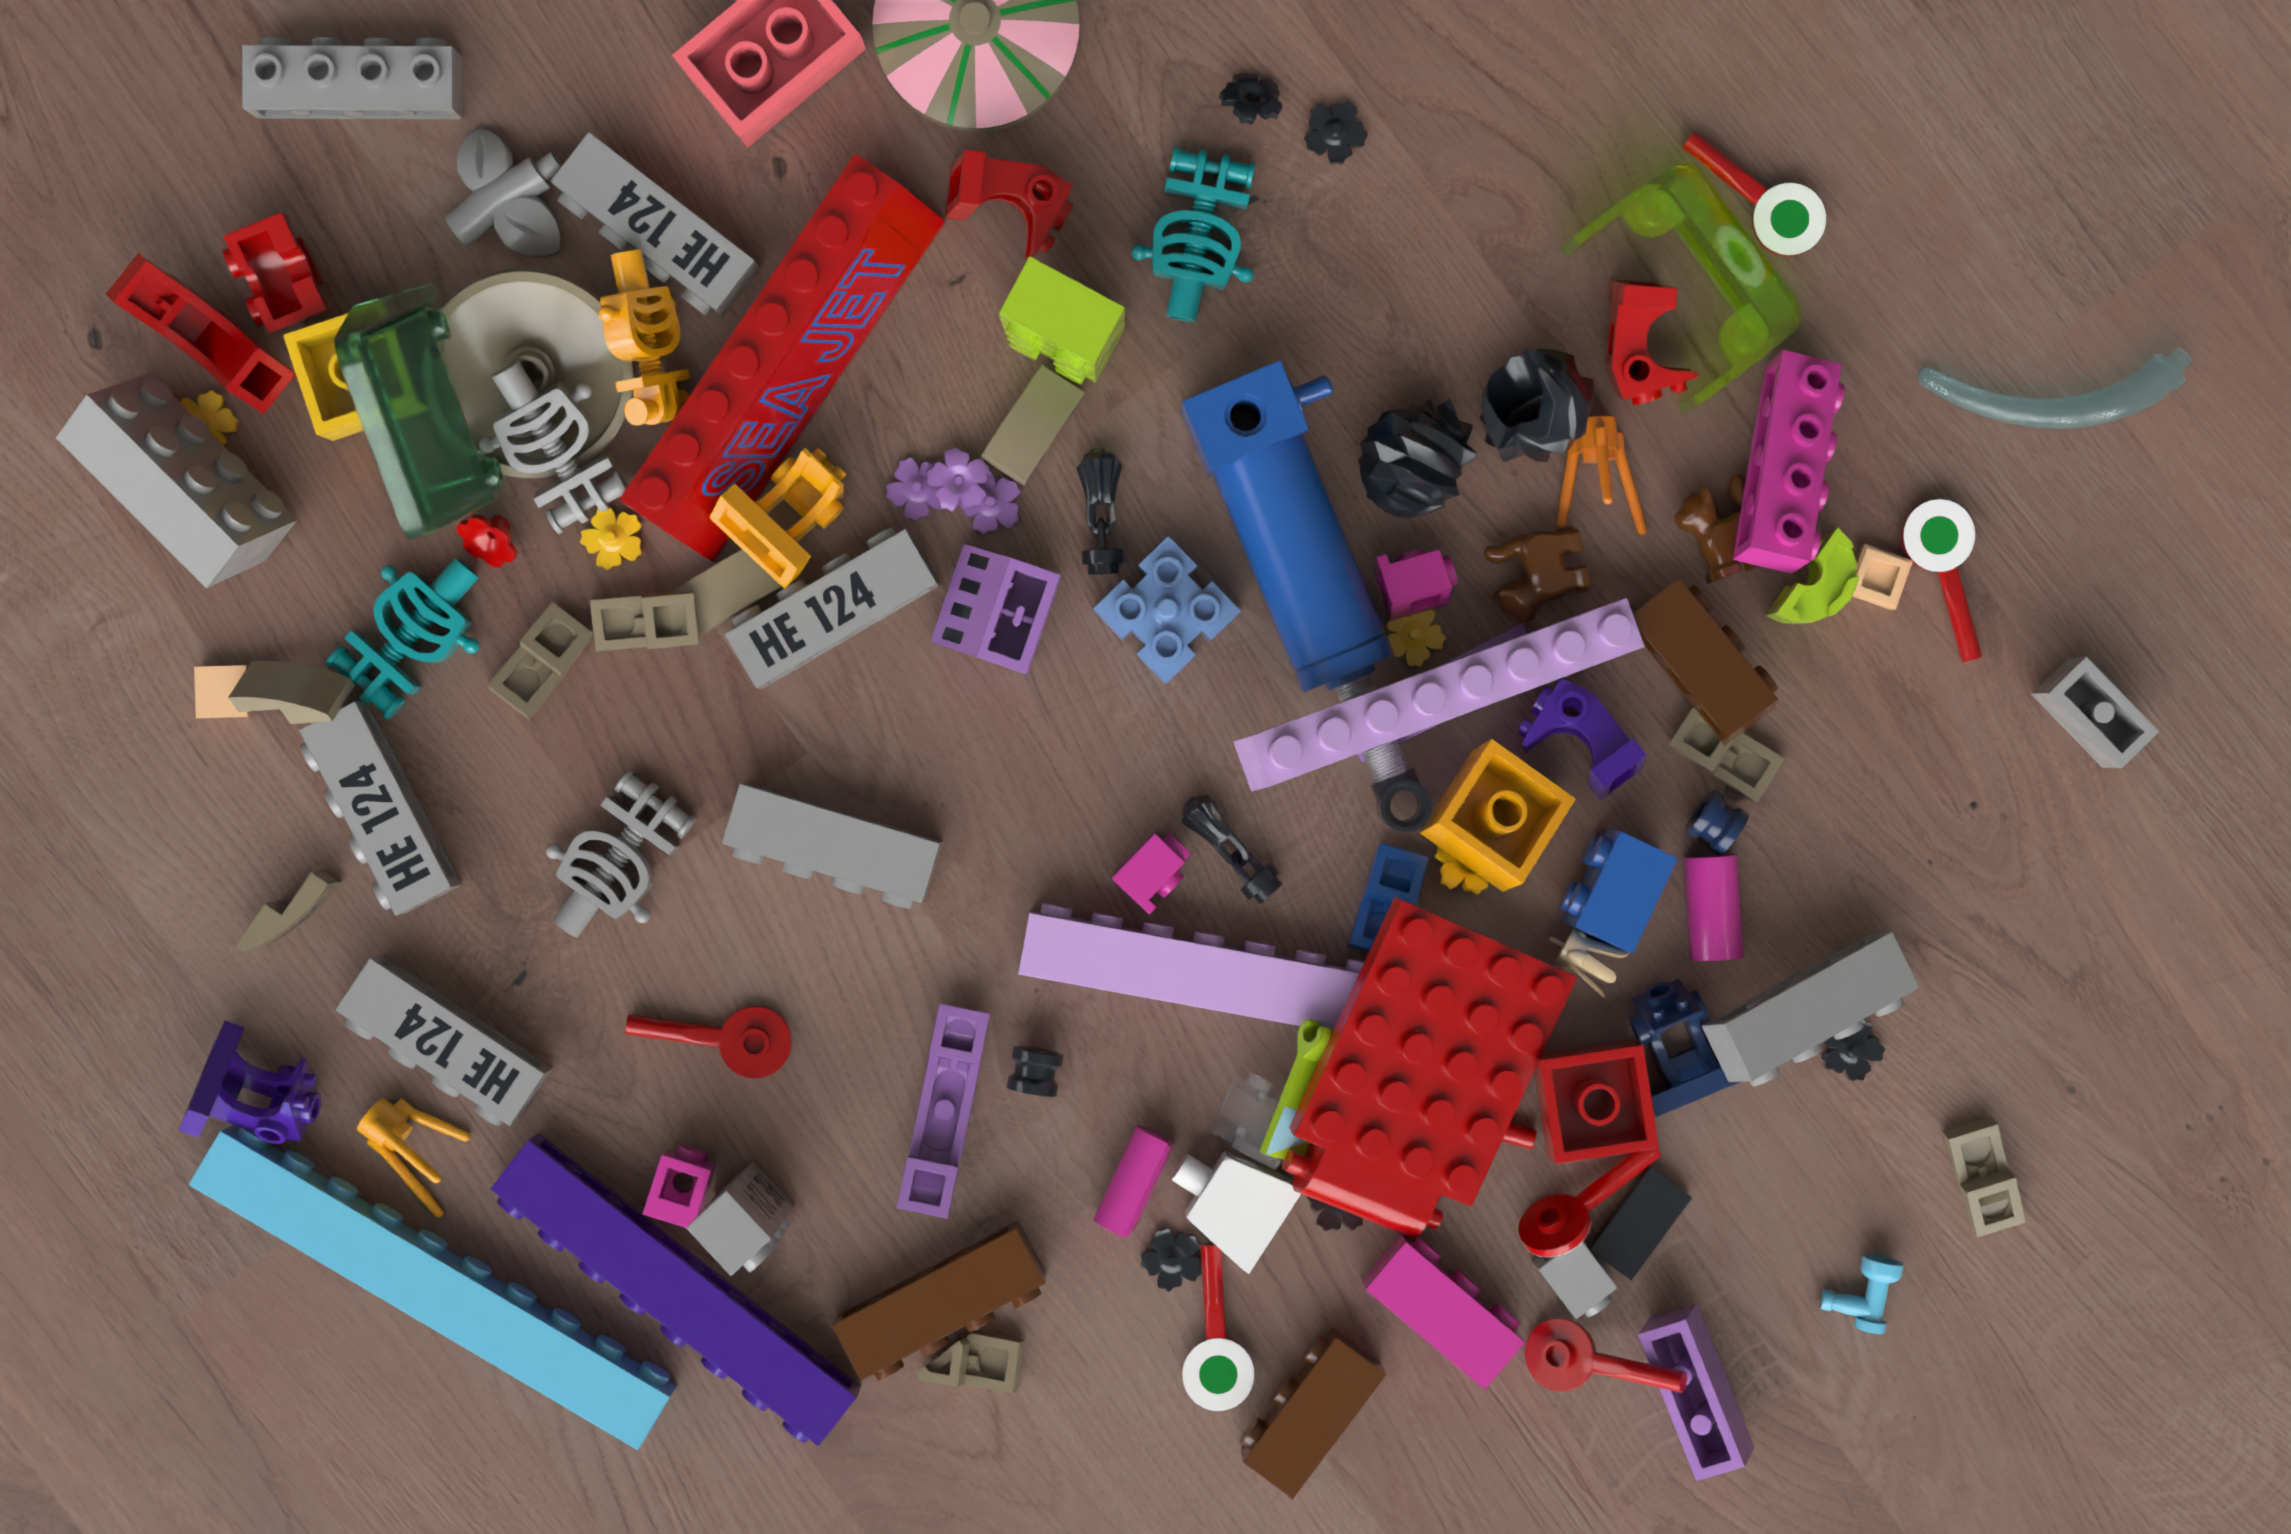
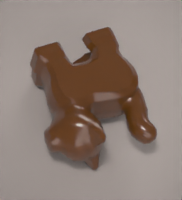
[1674,475,1761,584]
[1484,526,1592,622]

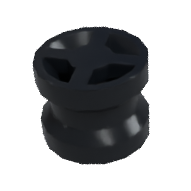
[1007,1046,1064,1097]

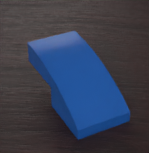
[1347,843,1429,953]

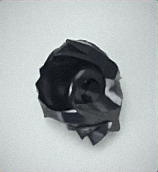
[1480,349,1594,462]
[1358,399,1478,518]

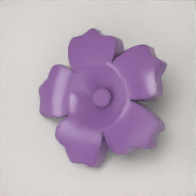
[927,447,989,512]
[886,458,943,521]
[958,471,1021,535]

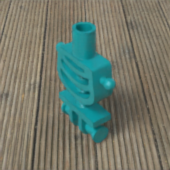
[1131,146,1256,322]
[325,557,480,720]

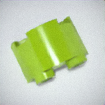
[1765,527,1859,624]

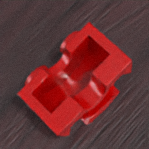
[223,212,328,334]

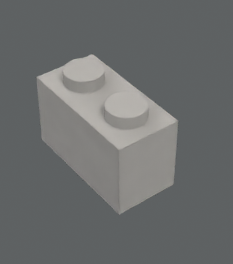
[2031,657,2159,768]

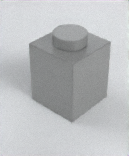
[1532,1242,1617,1319]

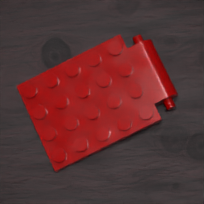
[1282,896,1577,1237]

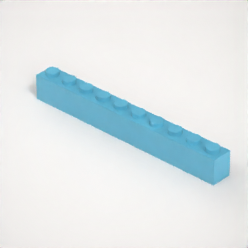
[189,1125,677,1450]

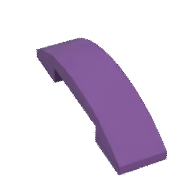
[897,1003,990,1219]

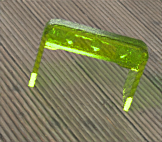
[1561,164,1801,414]

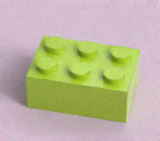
[999,256,1125,385]

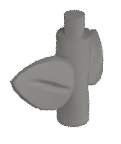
[445,129,562,256]

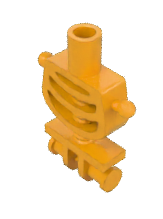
[598,249,690,425]

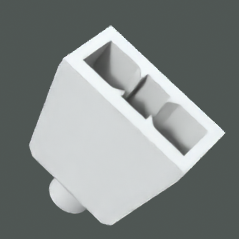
[1171,1151,1301,1274]

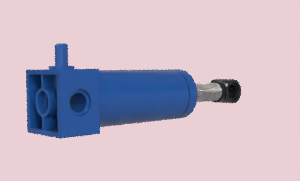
[1180,360,1433,832]

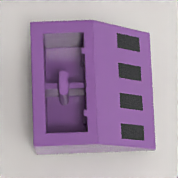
[930,544,1062,675]

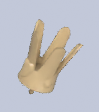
[1549,927,1629,999]

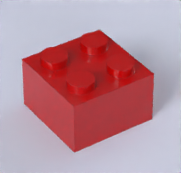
[1534,1039,1659,1164]

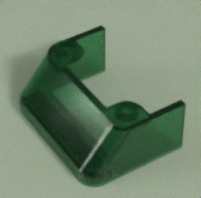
[334,283,505,539]

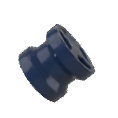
[1684,790,1749,856]

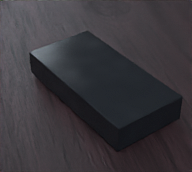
[1587,1166,1692,1280]

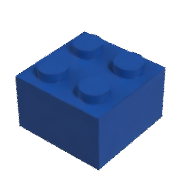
[1559,828,1678,954]

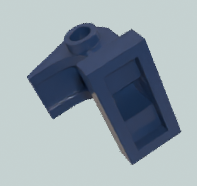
[1628,979,1740,1117]

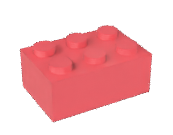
[672,0,866,148]

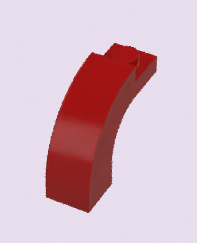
[106,253,296,415]

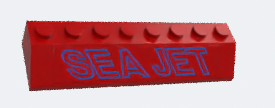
[619,153,945,563]

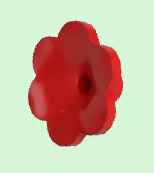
[456,514,518,568]

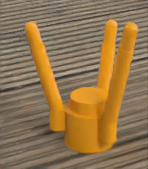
[357,1098,471,1218]

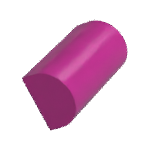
[1683,854,1744,961]
[1093,1125,1175,1238]

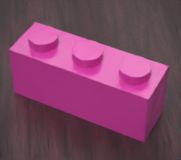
[1362,1234,1525,1390]

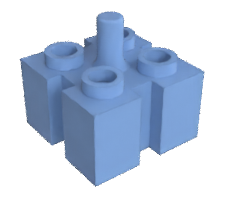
[1093,536,1241,685]

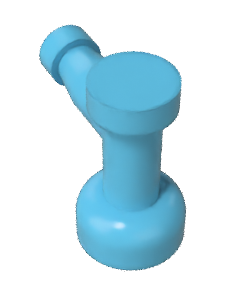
[1820,1254,1904,1334]

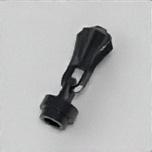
[1076,448,1124,575]
[1181,795,1283,904]

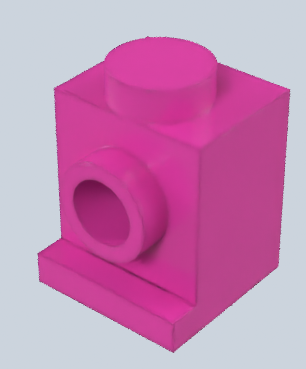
[1374,549,1457,621]
[1112,832,1191,914]
[643,1144,716,1228]

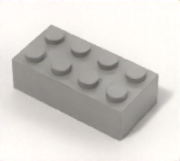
[56,373,297,588]

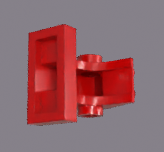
[945,149,1073,259]
[1605,279,1698,405]

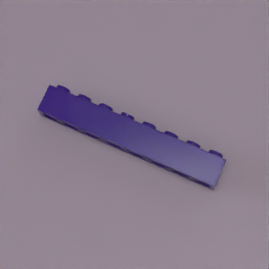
[490,1133,861,1446]

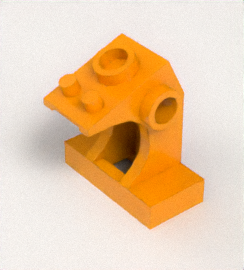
[709,448,846,589]

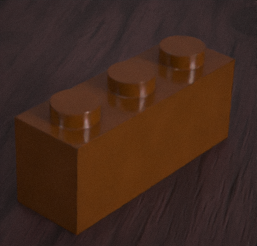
[1633,578,1778,746]
[1240,1328,1386,1500]

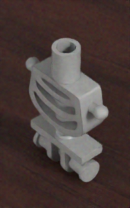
[479,360,628,534]
[546,769,698,938]

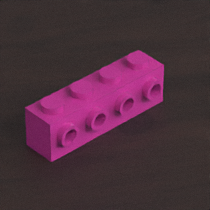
[1733,350,1845,574]

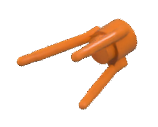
[1557,416,1647,536]

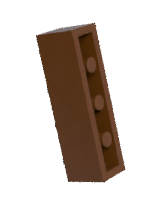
[832,1220,1047,1381]

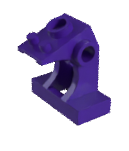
[1518,678,1646,801]
[179,1020,321,1144]

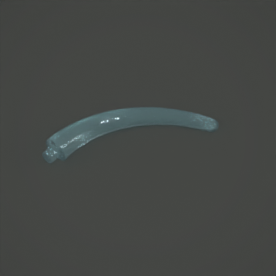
[1917,348,2193,429]

